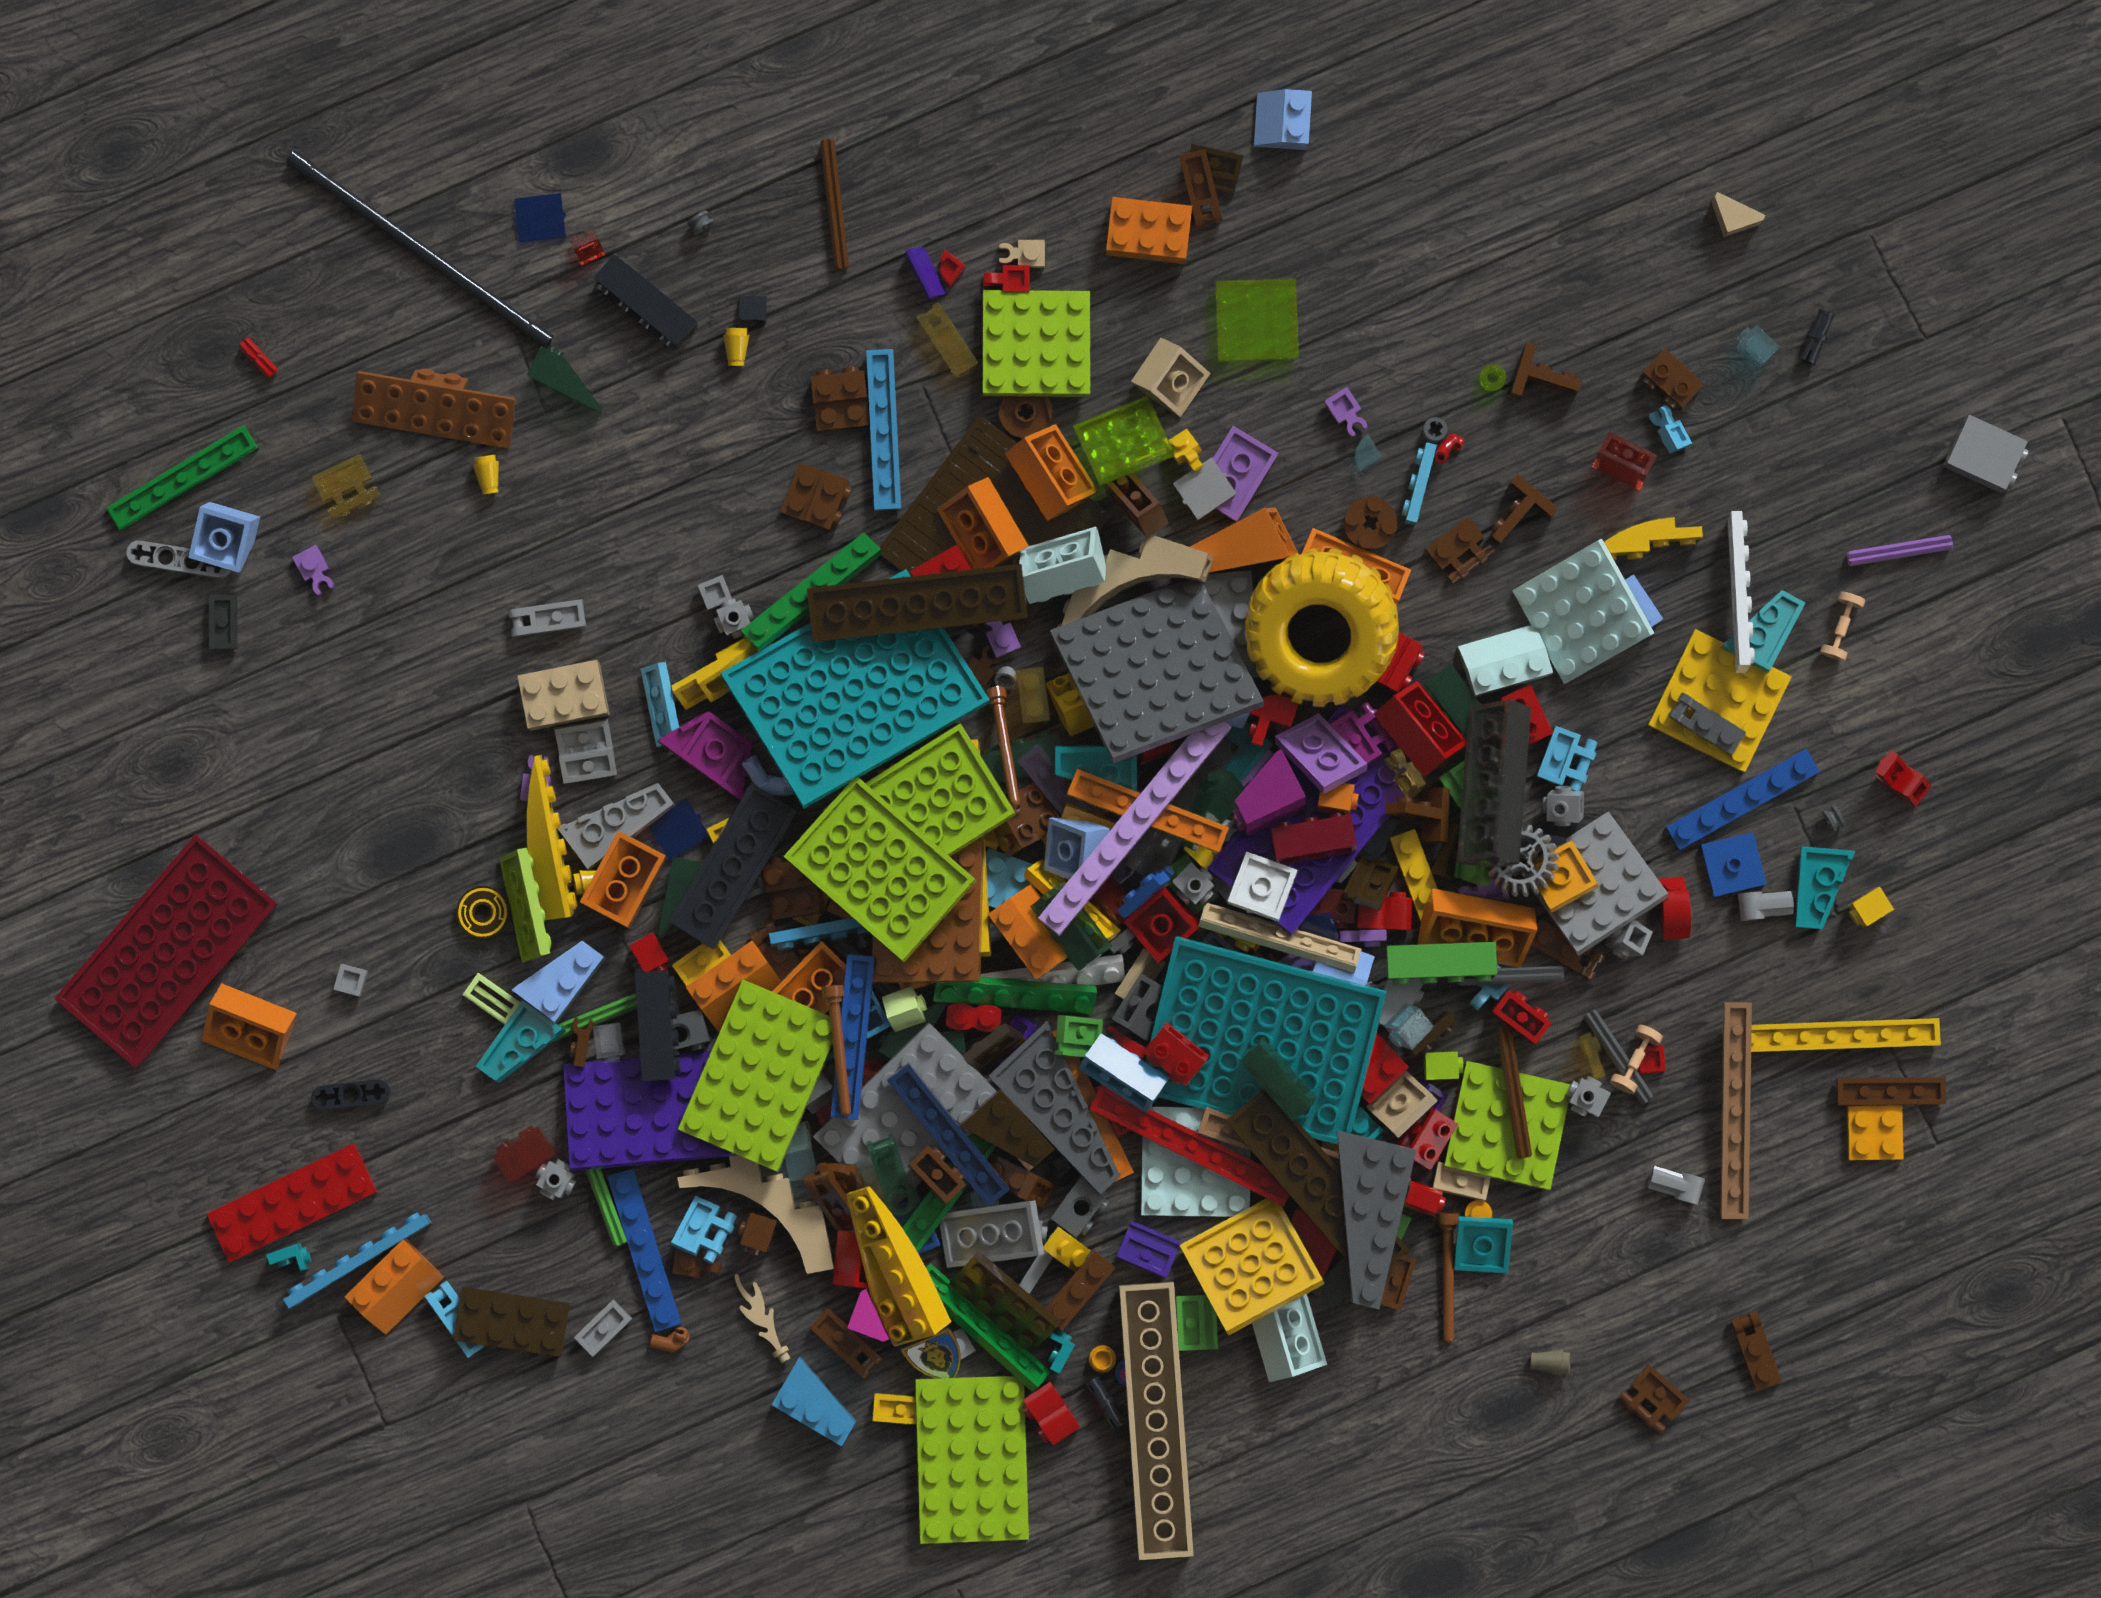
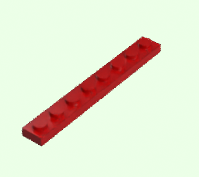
[1089,1085,1289,1206]

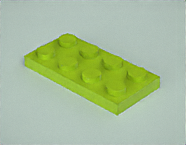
[499,848,551,963]

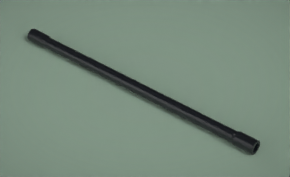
[286,150,554,349]

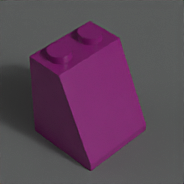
[1232,749,1306,837]

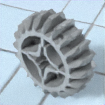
[1486,824,1559,897]

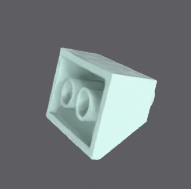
[1019,527,1106,604]
[1458,625,1553,698]
[1252,1294,1327,1382]

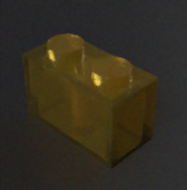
[1016,667,1050,726]

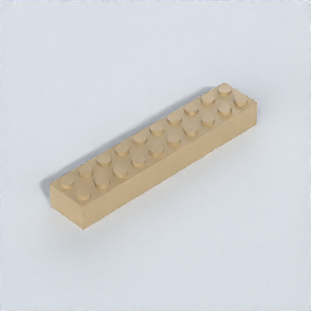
[1119,1282,1194,1560]

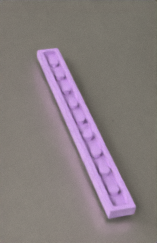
[1038,721,1231,936]

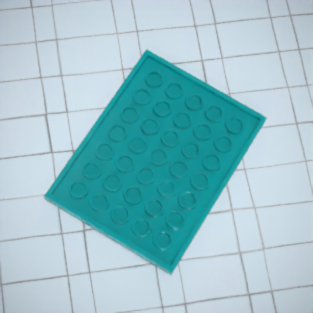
[721,569,990,809]
[1145,936,1387,1145]

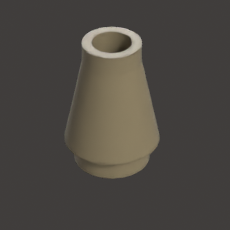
[1531,1349,1570,1376]

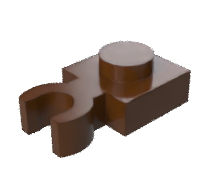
[967,644,1002,689]

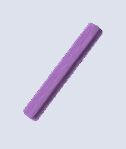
[1847,535,1953,566]

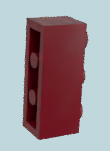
[1271,812,1357,865]

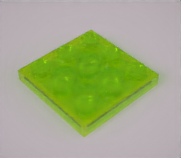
[1215,278,1299,362]
[1073,396,1175,486]

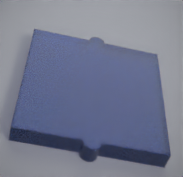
[514,193,567,243]
[649,798,710,860]

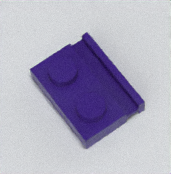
[1116,1221,1181,1279]

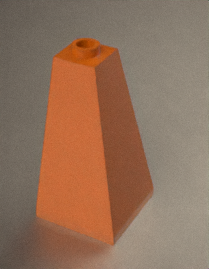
[1190,508,1299,573]

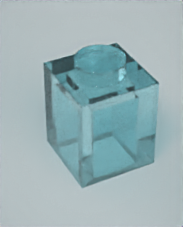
[1735,325,1780,370]
[1384,1003,1434,1050]

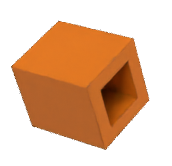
[1318,783,1359,815]

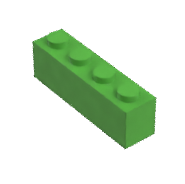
[1386,942,1497,985]

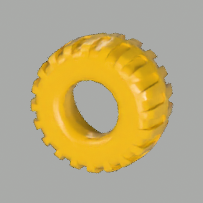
[1245,548,1399,707]

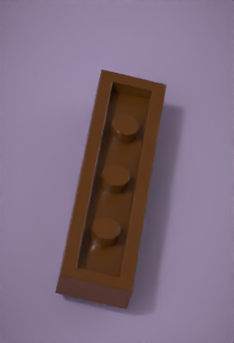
[1836,1077,1946,1105]

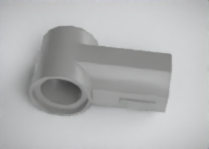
[1738,891,1794,921]
[1647,1166,1705,1205]

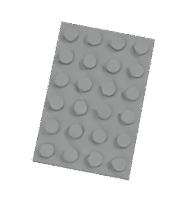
[813,1023,997,1208]

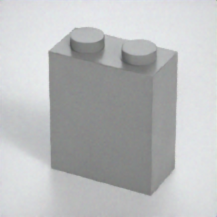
[1943,415,2028,493]

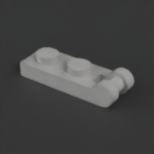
[508,599,586,637]

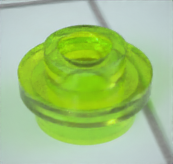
[1479,364,1506,391]

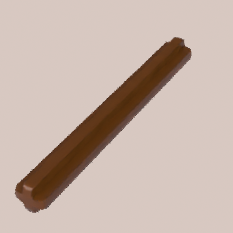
[820,139,849,270]
[1496,1025,1532,1159]

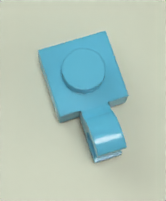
[1649,405,1692,454]
[1469,965,1511,1010]

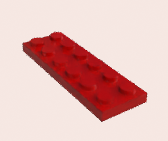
[206,1143,378,1262]

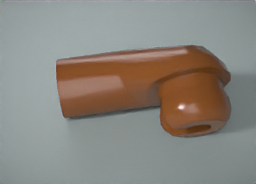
[650,1327,689,1353]

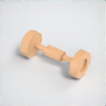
[1819,592,1866,661]
[1610,1025,1663,1094]

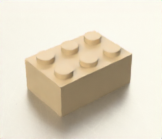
[518,660,610,731]

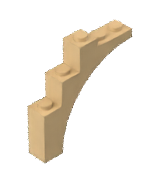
[1057,535,1214,627]
[677,1156,834,1274]

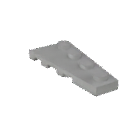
[558,783,675,870]

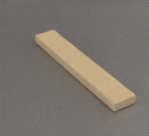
[1199,903,1361,973]

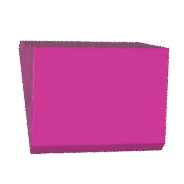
[848,1288,889,1342]

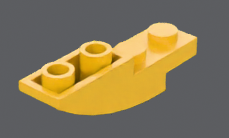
[1604,517,1703,560]
[671,638,773,710]

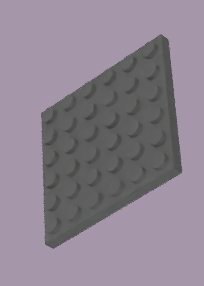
[1050,579,1264,763]

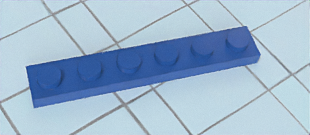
[1665,748,1820,851]
[831,954,875,1120]
[607,1168,682,1332]

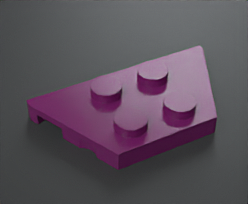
[657,712,752,801]

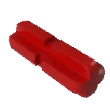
[239,337,278,379]

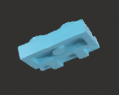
[1536,726,1598,791]
[671,1196,737,1264]

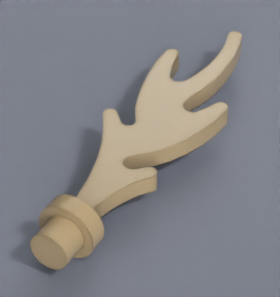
[735,1274,791,1364]

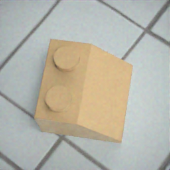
[1131,338,1210,417]

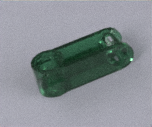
[866,1133,920,1216]

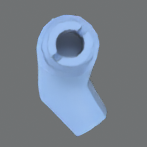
[742,755,794,797]

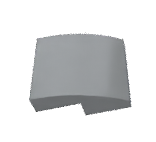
[554,719,617,784]

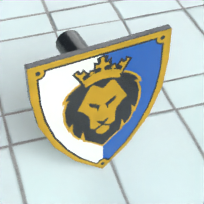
[900,1327,961,1378]

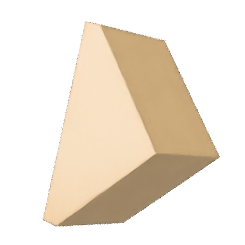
[1712,192,1765,237]

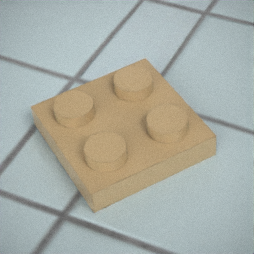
[1366,1070,1437,1138]

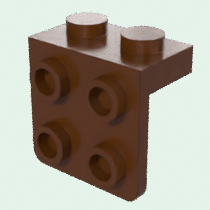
[993,782,1058,858]

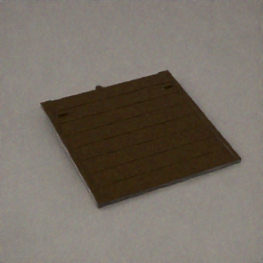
[880,415,1112,639]

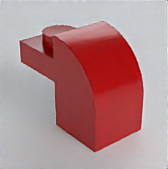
[1247,695,1298,748]
[1875,750,1932,807]
[1658,877,1691,940]

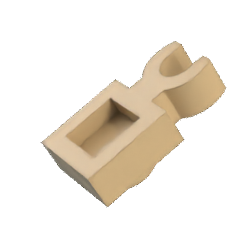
[999,240,1045,268]

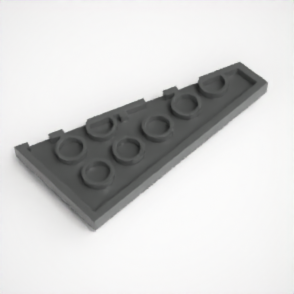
[988,1021,1120,1195]
[1336,1130,1416,1309]

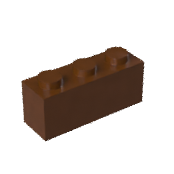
[1098,459,1169,538]
[1045,1250,1115,1330]

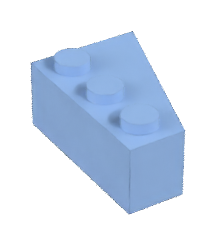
[512,941,606,1023]

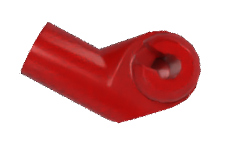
[1434,433,1464,464]

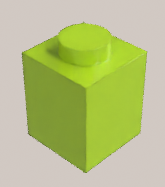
[1423,1051,1463,1080]

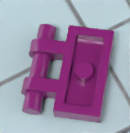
[1330,702,1397,765]

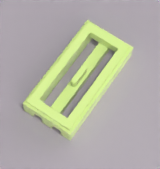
[463,973,521,1024]

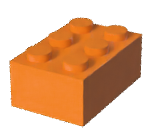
[1106,197,1192,264]

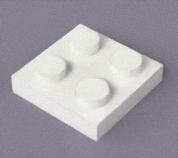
[1228,852,1297,922]

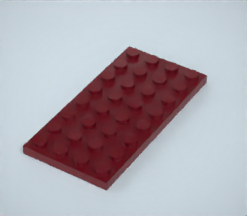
[54,834,279,1069]

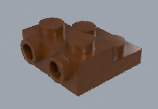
[811,366,870,432]
[780,462,852,532]
[763,858,825,921]

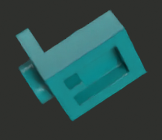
[1352,1106,1384,1141]
[266,1243,311,1271]
[1048,1330,1075,1374]

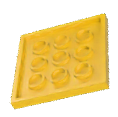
[1647,629,1792,773]
[1180,1198,1325,1336]

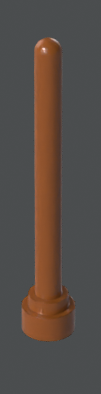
[985,686,1020,807]
[821,985,851,1116]
[1437,1213,1459,1344]

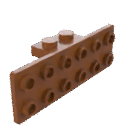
[352,369,516,448]

